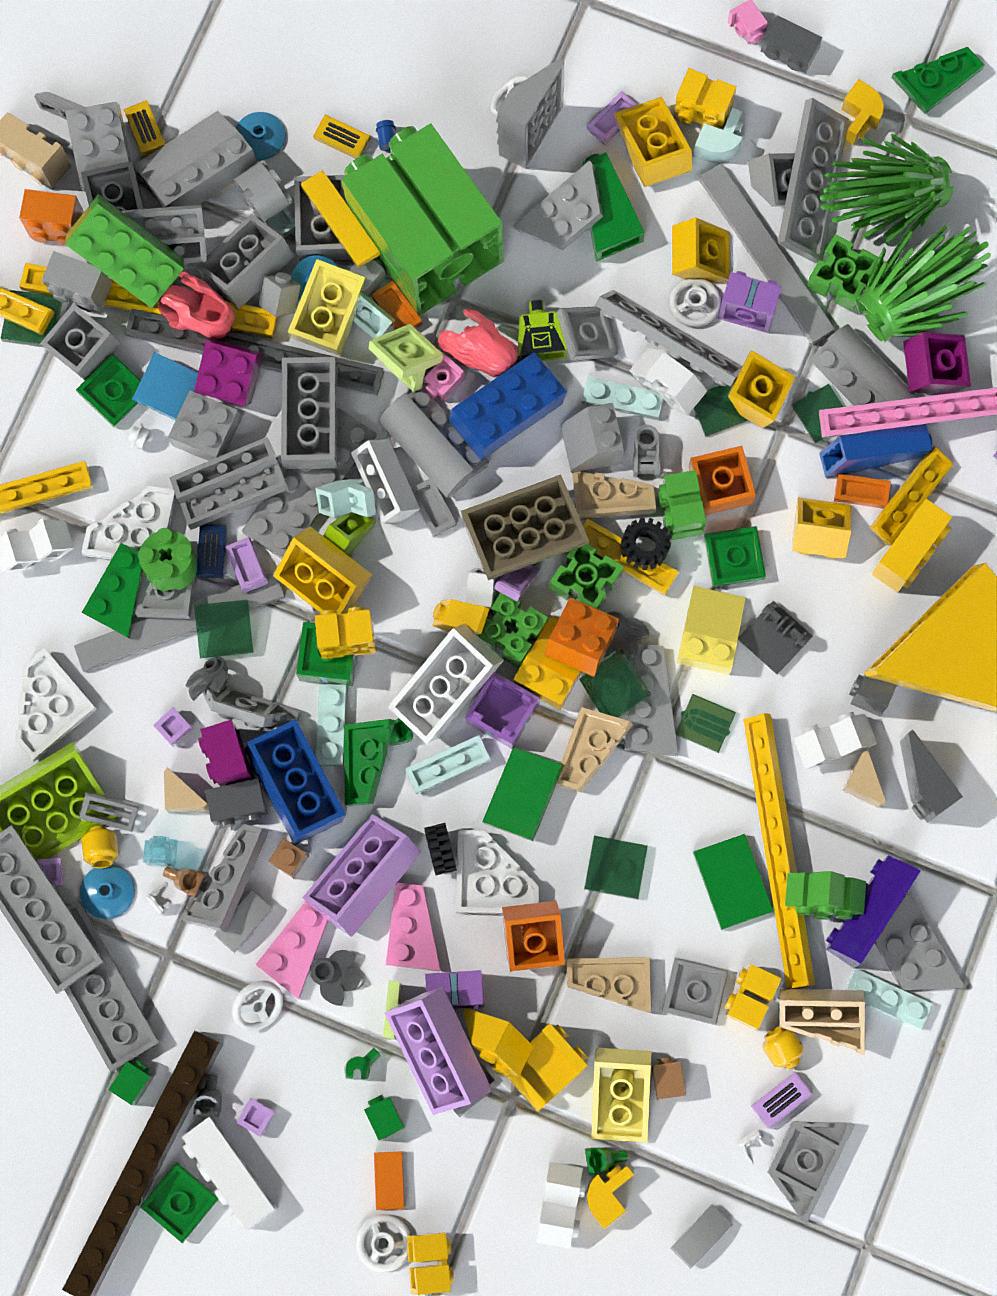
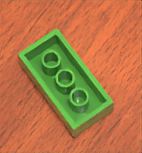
[65,194,184,308]

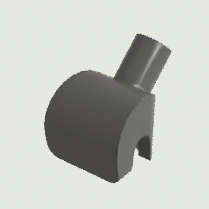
[193,1074,222,1117]

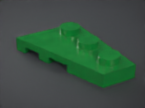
[891,47,984,114]
[81,543,143,639]
[344,719,395,806]

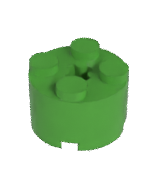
[138,528,198,591]

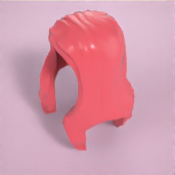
[157,271,235,339]
[437,309,519,377]

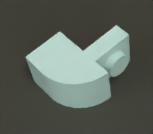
[693,108,744,163]
[315,479,376,518]

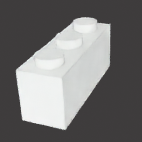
[351,439,420,523]

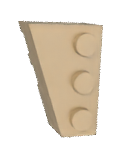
[0,112,71,189]
[780,989,865,1055]

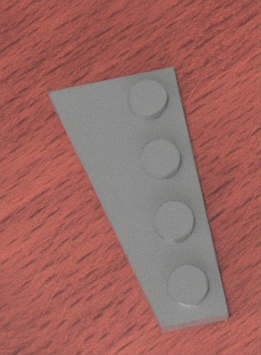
[624,643,678,757]
[179,824,268,933]

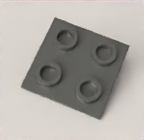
[738,601,813,675]

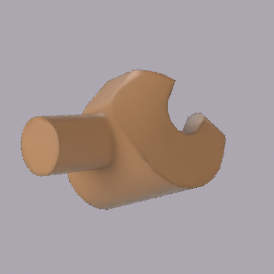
[163,866,205,897]

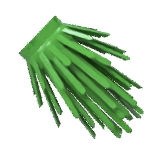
[820,134,954,243]
[854,224,991,342]

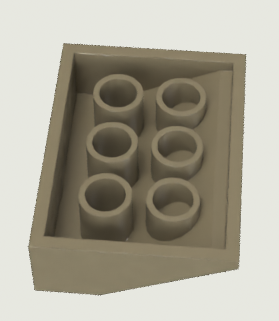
[461,474,589,580]

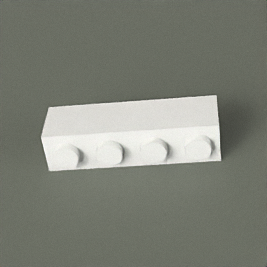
[182,1117,277,1230]

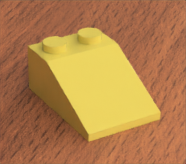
[288,259,366,356]
[677,586,746,675]
[591,1048,652,1143]

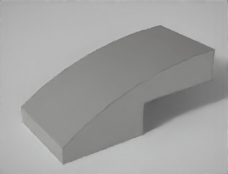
[214,890,272,953]
[670,1204,733,1269]

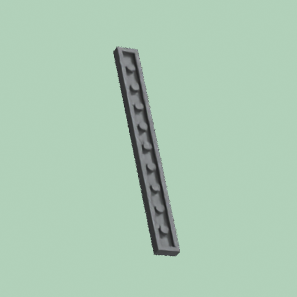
[125,309,384,396]

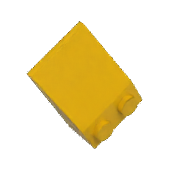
[614,96,692,187]
[513,616,582,711]

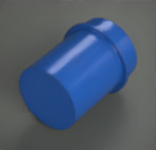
[376,120,396,151]

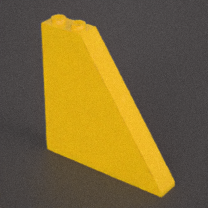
[863,563,997,712]

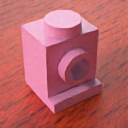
[728,0,768,44]
[424,355,465,402]

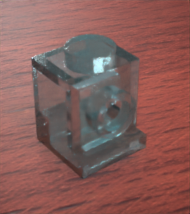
[143,836,178,867]

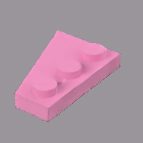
[386,883,441,972]
[256,902,328,999]

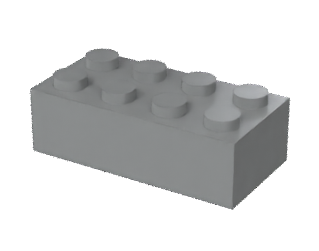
[281,357,338,469]

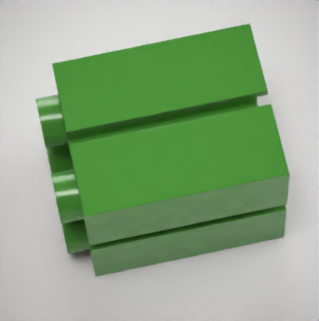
[342,123,504,316]

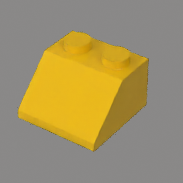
[672,217,730,282]
[728,350,796,428]
[792,497,851,559]
[463,1008,534,1076]

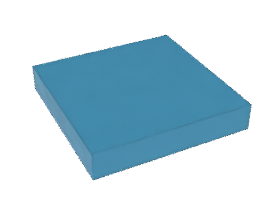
[132,352,198,421]

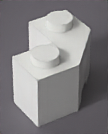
[629,347,707,414]
[0,517,74,572]
[794,712,877,769]
[536,1162,587,1249]

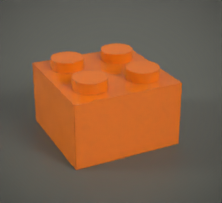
[19,189,84,246]
[688,446,756,515]
[545,598,619,677]
[502,900,565,972]

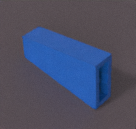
[819,424,932,478]

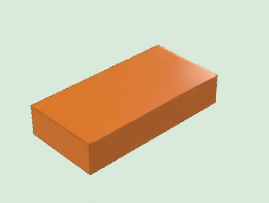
[371,280,423,330]
[834,473,891,509]
[374,1151,405,1210]

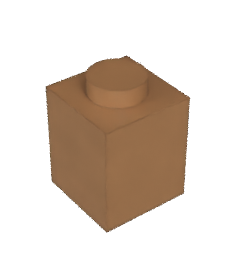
[268,838,309,879]
[651,1057,686,1100]

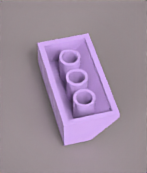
[302,814,421,937]
[385,986,491,1115]

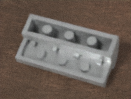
[121,205,207,264]
[809,324,919,430]
[379,386,490,498]
[169,437,289,530]

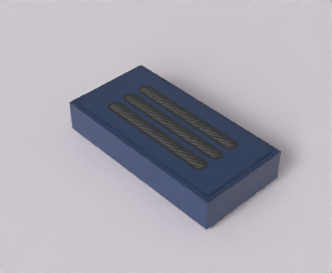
[196,524,227,579]

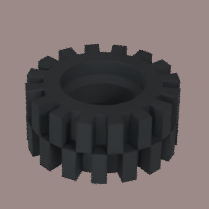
[620,518,671,570]
[424,823,457,876]

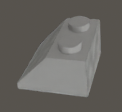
[561,403,624,473]

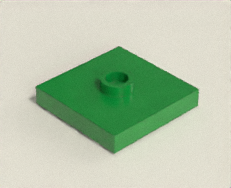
[76,353,141,428]
[704,526,766,587]
[140,1162,219,1243]

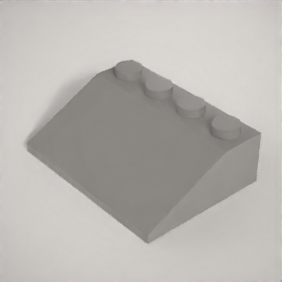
[496,59,564,169]
[133,111,258,208]

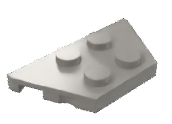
[513,160,603,250]
[203,686,302,728]
[875,893,964,991]
[767,1121,855,1223]

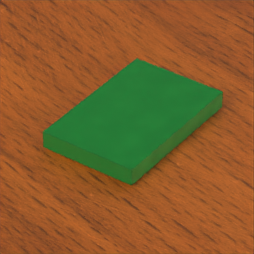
[482,747,564,842]
[693,834,773,930]

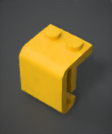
[506,1023,588,1112]

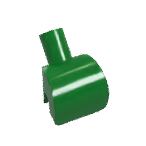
[389,718,413,746]
[344,1048,381,1080]
[585,1147,628,1175]

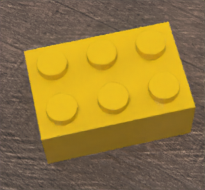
[872,499,952,593]
[273,526,372,614]

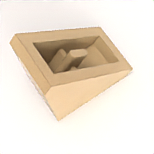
[843,751,886,808]
[164,767,209,813]

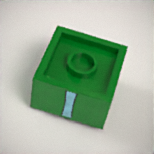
[296,622,356,686]

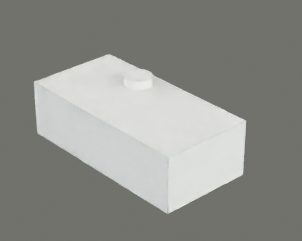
[388,624,504,744]

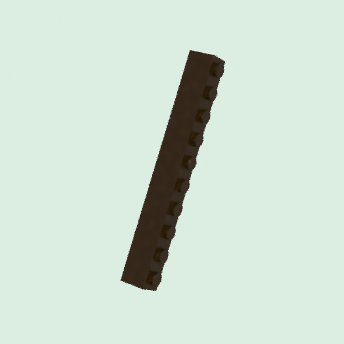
[62,1030,223,1296]

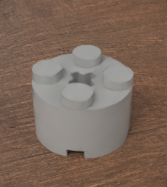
[233,160,293,223]

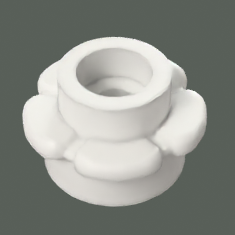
[128,424,150,449]

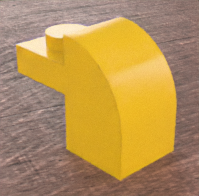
[841,79,883,145]
[587,1165,634,1229]

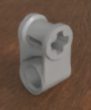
[633,424,661,477]

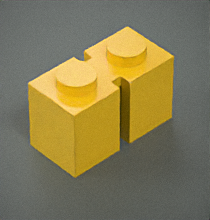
[724,964,782,1030]
[406,1232,454,1295]

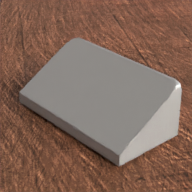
[34,92,84,120]

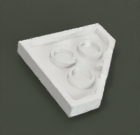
[81,485,176,560]
[15,648,97,762]
[456,830,539,914]

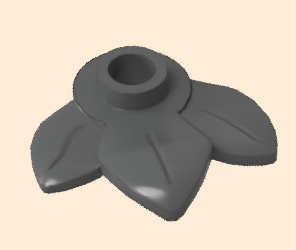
[604,611,650,660]
[185,657,229,701]
[310,950,364,1006]

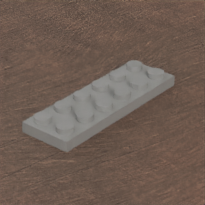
[777,98,849,263]
[595,290,742,386]
[242,408,377,559]
[0,825,104,994]
[65,900,160,1072]

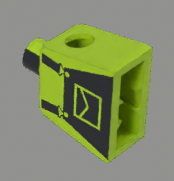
[518,300,568,363]

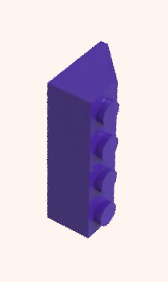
[825,855,921,968]

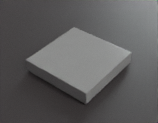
[556,306,618,360]
[662,957,729,1025]

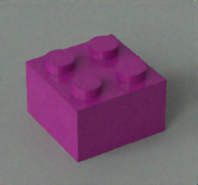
[903,332,971,394]
[194,339,263,406]
[198,719,254,787]

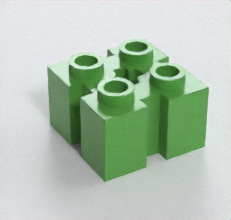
[807,234,879,312]
[658,470,706,540]
[549,544,624,610]
[477,593,548,668]
[785,871,866,920]

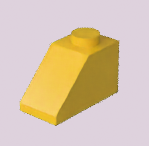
[432,599,489,635]

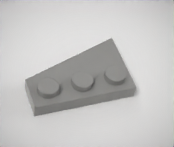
[135,541,198,619]

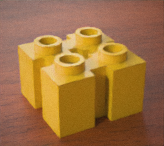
[674,68,737,130]
[315,607,376,659]

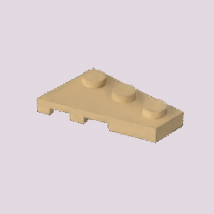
[572,471,656,519]
[557,707,633,792]
[566,957,651,1014]

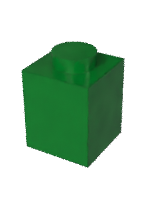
[108,1060,154,1105]
[364,1094,405,1140]

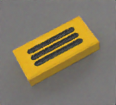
[123,100,165,157]
[313,114,371,159]

